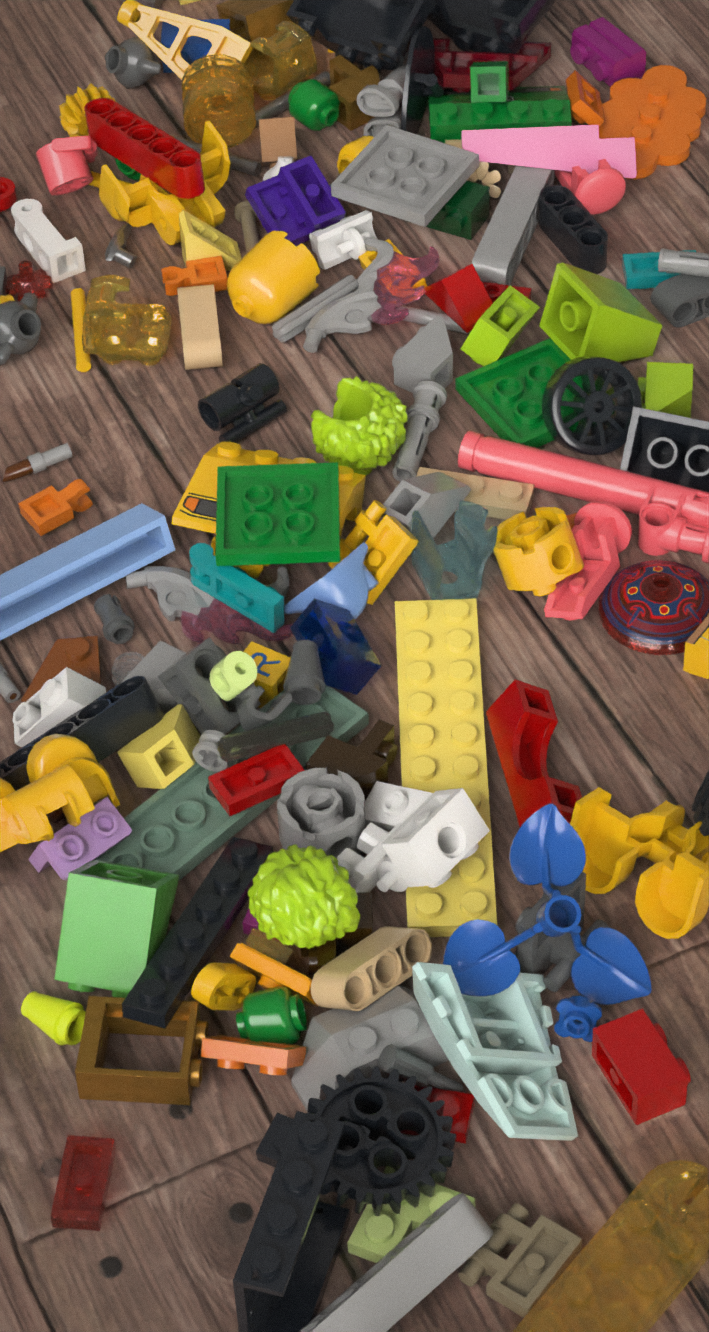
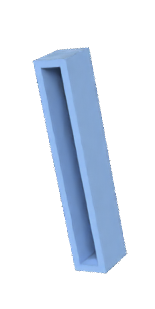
[0,503,175,641]

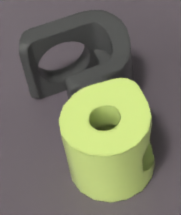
[209,651,292,733]

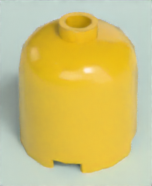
[227,230,320,324]

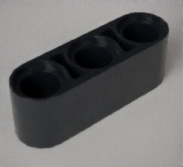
[539,185,608,274]

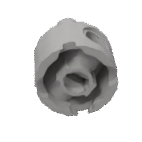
[277,768,366,858]

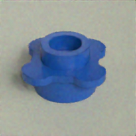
[554,996,602,1042]

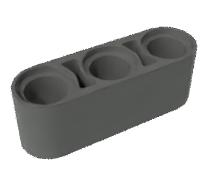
[650,274,709,328]

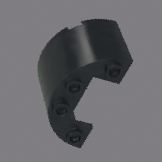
[286,0,437,73]
[427,0,556,54]

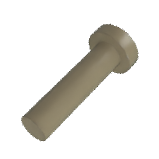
[234,201,259,253]

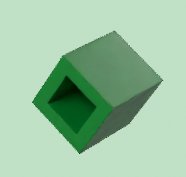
[470,61,509,103]

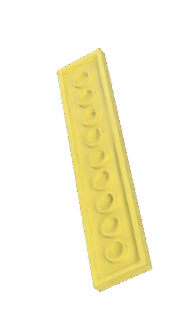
[395,598,497,937]

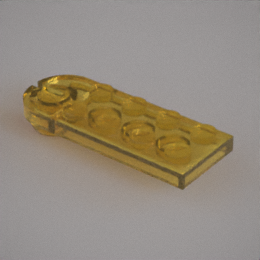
[513,1160,709,1332]

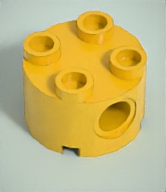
[490,507,584,596]

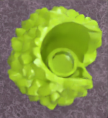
[311,376,408,475]
[248,844,360,949]

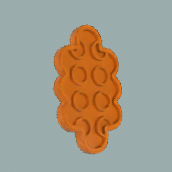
[599,65,707,180]

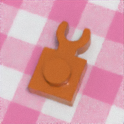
[161,255,228,296]

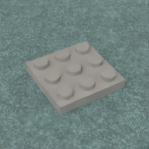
[331,125,479,227]

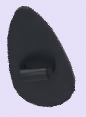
[401,26,444,134]

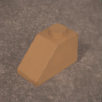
[259,117,297,169]

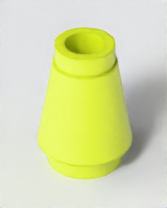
[21,991,86,1045]

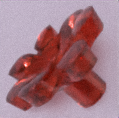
[5,260,53,302]

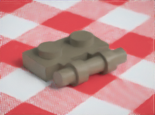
[458,1203,583,1320]

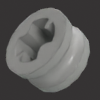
[192,730,236,772]

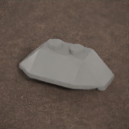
[291,985,449,1112]

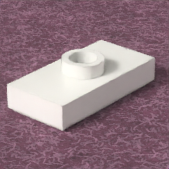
[365,781,433,831]

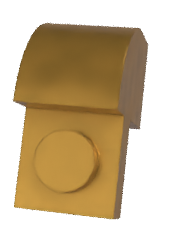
[329,55,380,131]

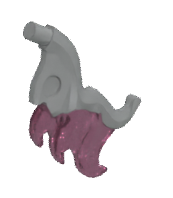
[303,238,440,353]
[125,566,297,644]

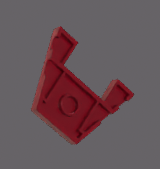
[433,38,551,92]

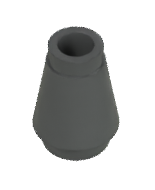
[283,640,326,705]

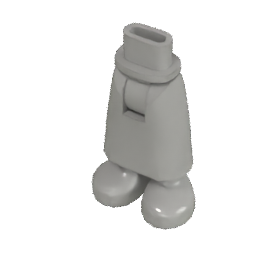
[357,62,407,137]

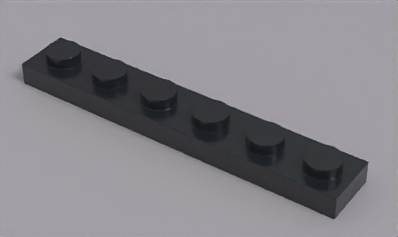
[122,837,273,1029]

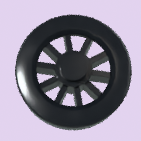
[542,356,642,455]

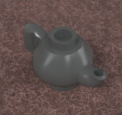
[105,37,161,89]
[0,292,41,365]

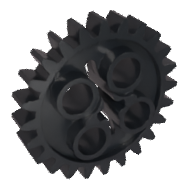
[308,1066,456,1216]

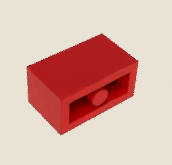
[592,1008,691,1125]

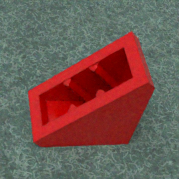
[424,264,493,333]

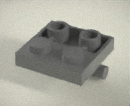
[515,872,610,992]

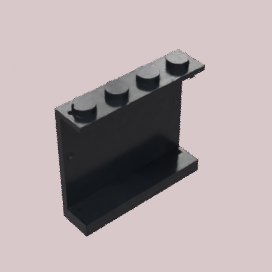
[233,1111,350,1332]

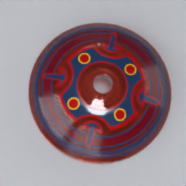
[598,560,709,655]

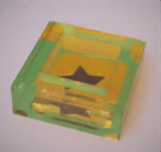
[243,927,293,964]

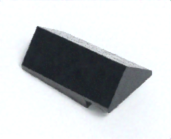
[620,406,709,492]

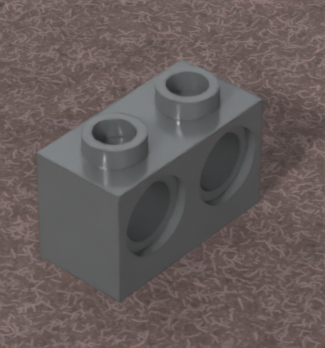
[157,637,261,734]

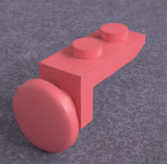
[554,159,626,215]
[544,501,632,621]

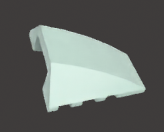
[412,962,578,1141]

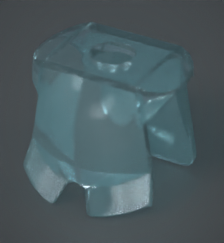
[412,500,497,601]

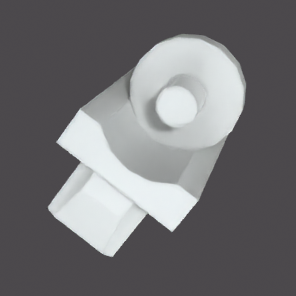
[309,210,377,270]
[337,822,408,893]

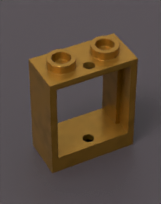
[75,996,208,1105]

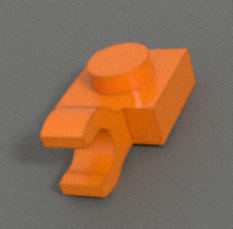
[18,479,93,536]

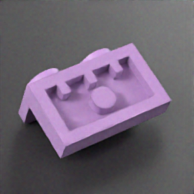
[28,797,132,880]

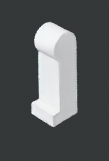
[11,199,86,283]

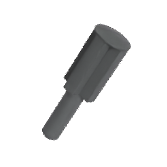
[378,1044,463,1092]

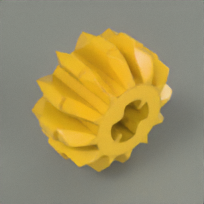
[59,83,116,137]

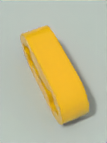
[191,962,256,1011]

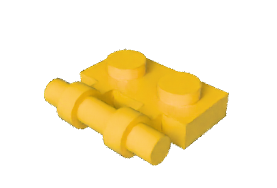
[328,500,419,605]

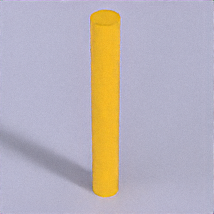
[70,288,91,372]

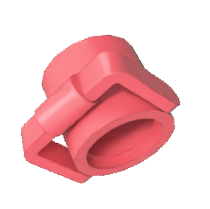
[36,136,98,196]

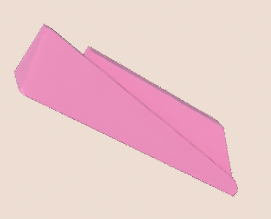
[461,125,637,179]

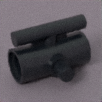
[198,363,287,443]

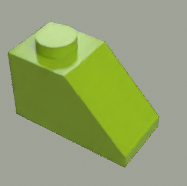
[460,285,540,366]

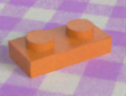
[566,70,605,126]
[201,1035,306,1076]

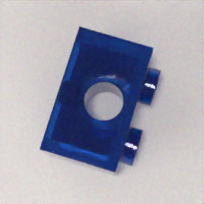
[290,598,382,695]

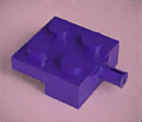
[245,155,346,246]

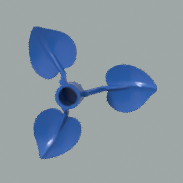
[442,804,652,1005]

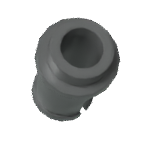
[94,594,135,644]

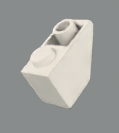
[13,667,106,747]

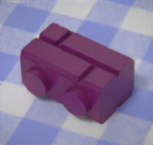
[570,17,646,87]

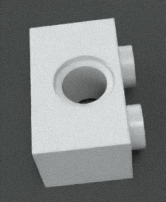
[381,788,490,888]

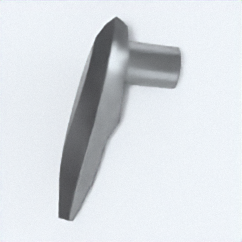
[105,223,137,269]

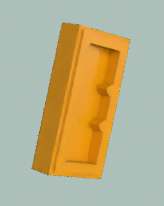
[230,943,318,1007]

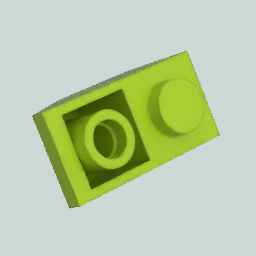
[638,362,693,418]

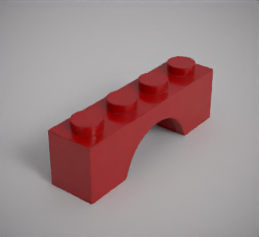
[486,679,582,827]

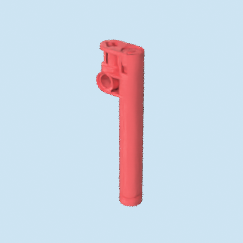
[458,430,709,564]

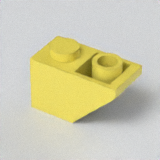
[117,704,201,789]

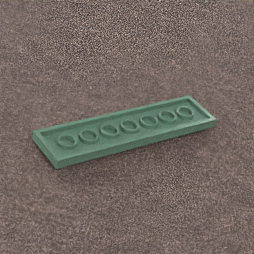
[67,684,369,881]

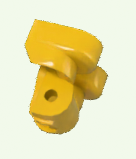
[99,120,230,245]
[0,734,120,853]
[570,787,709,939]

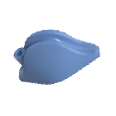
[284,541,379,625]

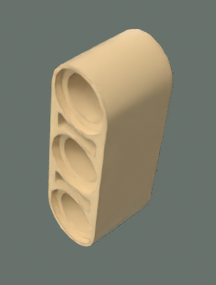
[177,284,223,370]
[311,926,432,1011]

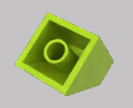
[539,263,662,362]

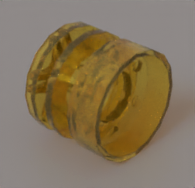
[181,54,256,149]

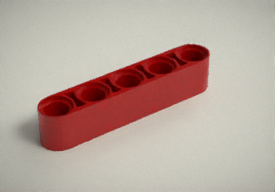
[84,98,205,199]

